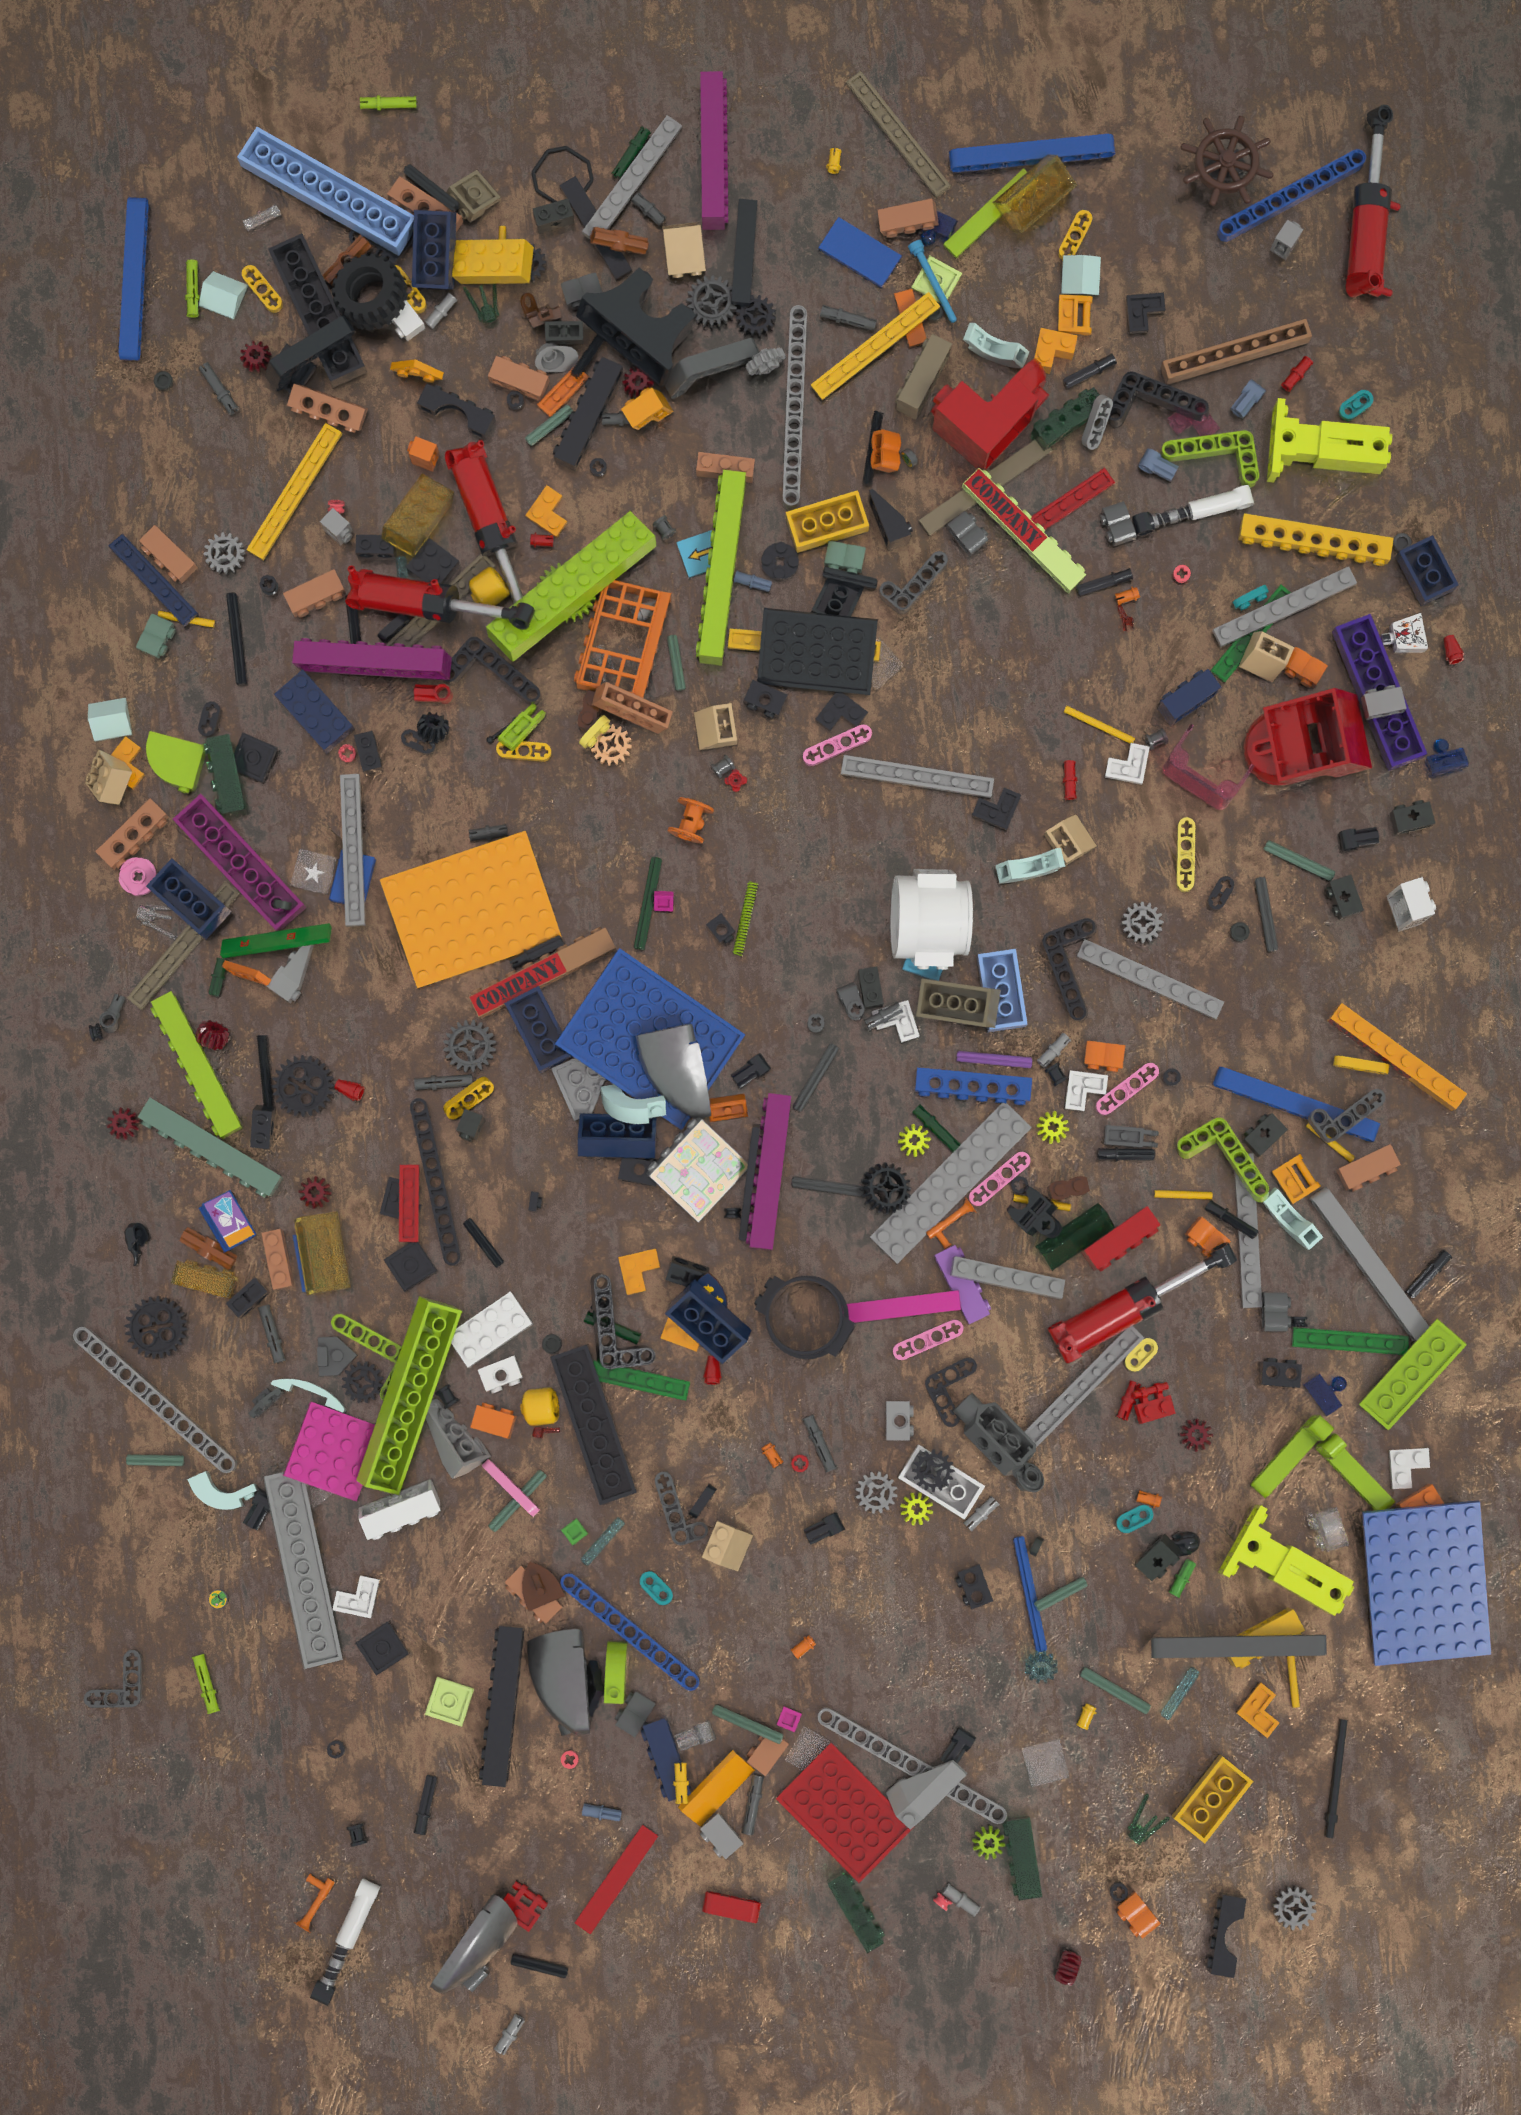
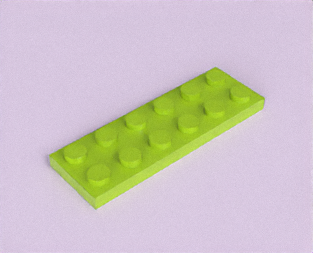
[1359,1318,1467,1430]

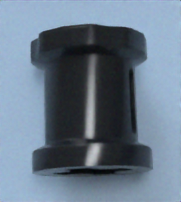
[259,575,279,596]
[1044,1062,1068,1087]
[435,1384,460,1409]
[346,1823,368,1847]

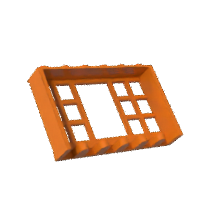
[574,580,671,698]

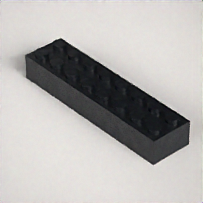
[268,233,367,388]
[550,1344,637,1505]
[479,1624,525,1787]

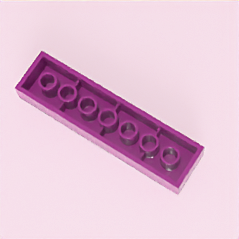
[700,71,728,230]
[292,638,452,680]
[173,794,306,931]
[746,1093,791,1252]

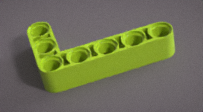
[1160,430,1259,488]
[1177,1118,1269,1202]
[331,1314,402,1400]
[1250,1415,1334,1498]
[1315,1433,1395,1510]

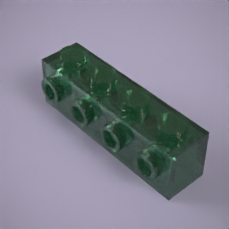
[1031,387,1104,451]
[202,734,245,814]
[1035,1203,1115,1271]
[1003,1816,1042,1901]
[827,1871,885,1953]

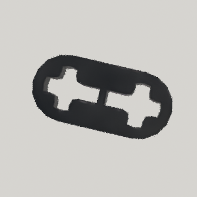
[377,614,410,643]
[198,701,221,738]
[401,729,436,756]
[1207,876,1234,911]
[688,1483,717,1519]

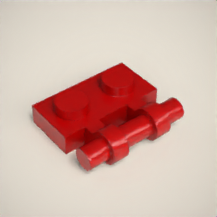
[1131,1382,1176,1424]
[503,1881,548,1932]

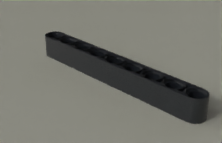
[410,1098,462,1266]

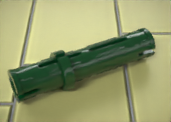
[611,126,651,180]
[912,1104,961,1153]
[584,1311,642,1345]

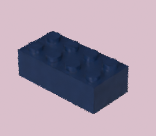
[412,210,457,289]
[274,669,355,755]
[146,858,232,940]
[505,986,572,1074]
[578,1113,657,1158]
[665,1280,752,1364]
[640,1715,692,1801]

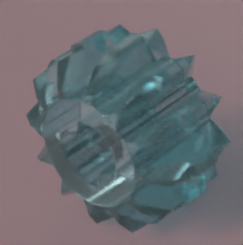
[1025,1650,1058,1684]

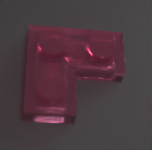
[1167,407,1220,436]

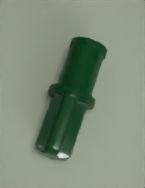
[208,958,228,997]

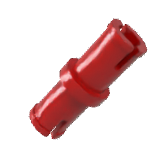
[1281,356,1313,392]
[1062,760,1078,800]
[1116,1380,1141,1421]

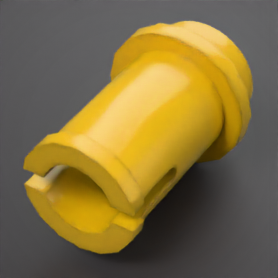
[826,148,842,174]
[1076,1703,1097,1730]

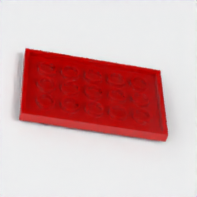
[776,1742,914,1883]

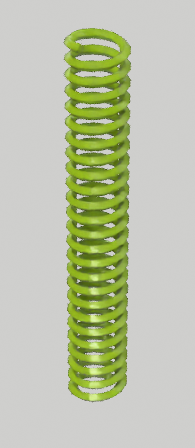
[732,881,759,956]

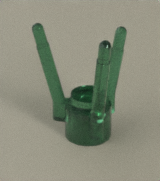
[463,284,499,324]
[1128,1794,1170,1845]

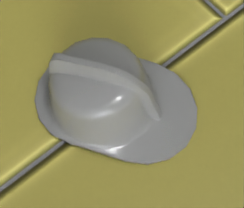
[535,342,579,372]

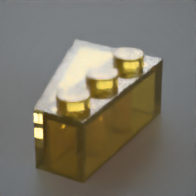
[171,1259,239,1299]

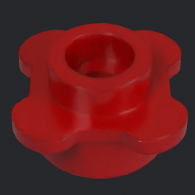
[724,769,747,792]

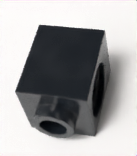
[706,913,735,945]

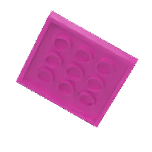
[283,1402,375,1502]

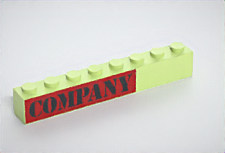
[962,468,1086,594]

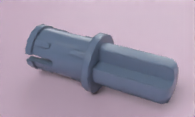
[734,571,772,592]
[582,1803,622,1821]

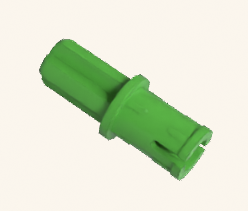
[1169,1559,1196,1598]

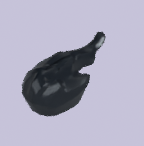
[124,1223,149,1266]
[1172,1531,1200,1557]

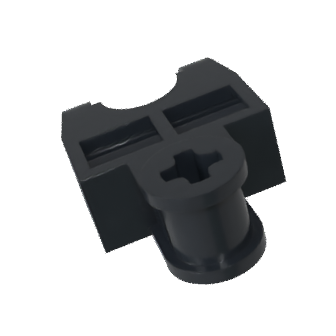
[1007,1185,1062,1238]

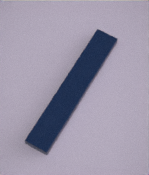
[108,534,198,627]

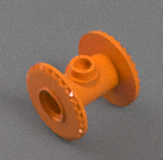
[668,797,714,843]

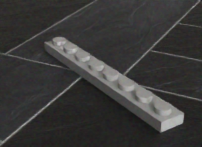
[582,115,682,239]
[1212,566,1357,648]
[841,755,994,798]
[340,774,366,927]
[1076,939,1224,1020]
[1234,1153,1262,1308]
[1024,1326,1144,1447]

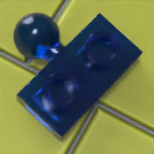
[921,211,958,246]
[1426,738,1469,776]
[1304,1373,1347,1416]

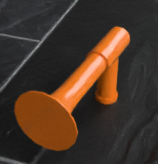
[926,1197,977,1250]
[294,1873,335,1933]

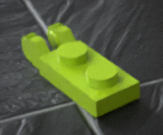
[498,704,546,751]

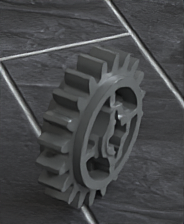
[686,275,737,328]
[443,1020,496,1073]

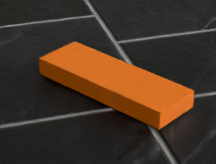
[894,289,926,348]
[537,367,589,418]
[222,960,271,986]

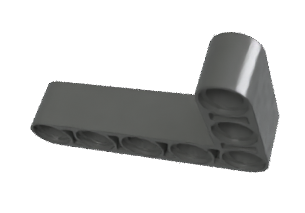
[665,338,760,399]

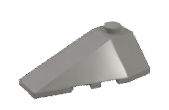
[267,945,314,1004]
[426,1399,491,1479]
[886,1760,967,1830]

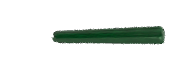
[634,857,662,950]

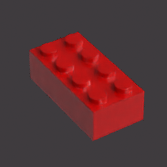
[1081,1206,1161,1272]

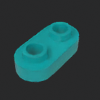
[1338,390,1373,421]
[1232,585,1269,611]
[1116,1505,1153,1533]
[640,1571,673,1605]

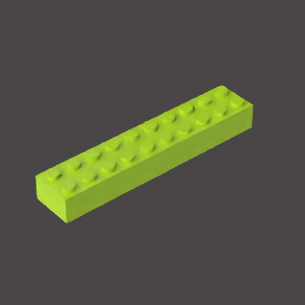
[696,470,746,666]
[486,511,656,662]
[356,1296,462,1495]

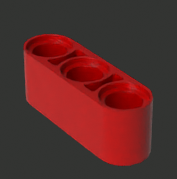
[702,1891,762,1923]

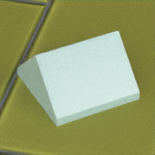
[1061,255,1101,295]
[199,271,248,320]
[88,698,132,742]

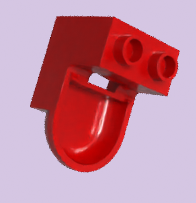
[931,358,1049,471]
[1243,688,1372,786]

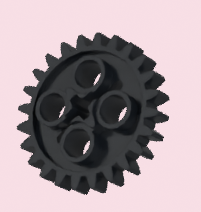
[272,1055,335,1118]
[124,1296,188,1359]

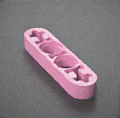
[803,725,872,766]
[1096,1063,1159,1115]
[969,1152,1030,1207]
[893,1320,963,1360]
[482,1459,540,1517]

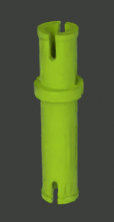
[360,95,417,110]
[185,260,200,318]
[192,1654,220,1714]

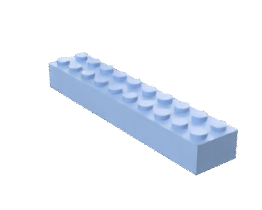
[237,127,414,256]

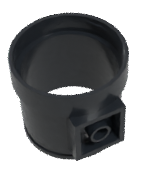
[754,1276,857,1359]

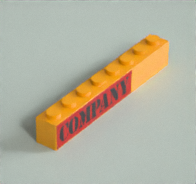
[1327,1003,1467,1111]

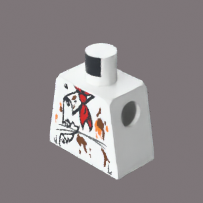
[1381,613,1428,653]

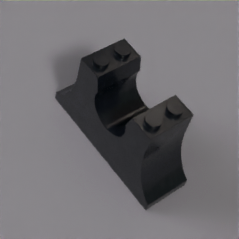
[576,267,696,388]

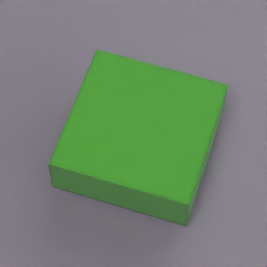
[561,1518,588,1545]

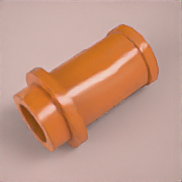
[1115,587,1140,605]
[761,1442,783,1468]
[1136,1490,1162,1508]
[791,1635,816,1659]

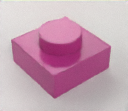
[654,891,674,911]
[776,1706,802,1732]

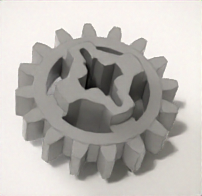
[746,347,786,375]
[203,532,246,574]
[1121,902,1164,944]
[855,1471,897,1514]
[1273,1886,1316,1930]

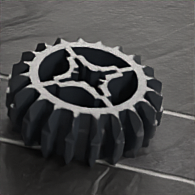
[860,1162,911,1215]

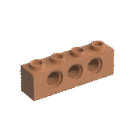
[387,176,463,232]
[287,383,368,433]
[592,682,673,734]
[95,798,169,871]

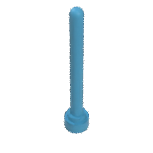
[908,240,957,323]

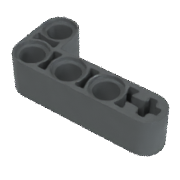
[879,551,948,614]
[1308,1089,1386,1143]
[655,1471,708,1545]

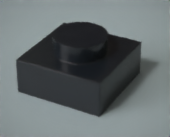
[528,1191,543,1213]

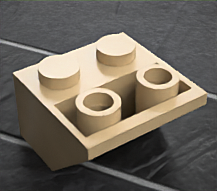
[1239,631,1294,682]
[694,703,737,750]
[85,750,132,805]
[1044,815,1097,866]

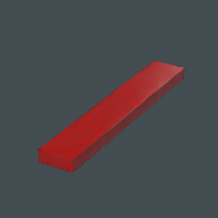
[1031,467,1115,530]
[575,1824,659,1935]

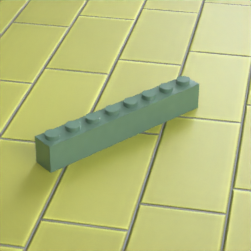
[138,1098,283,1198]

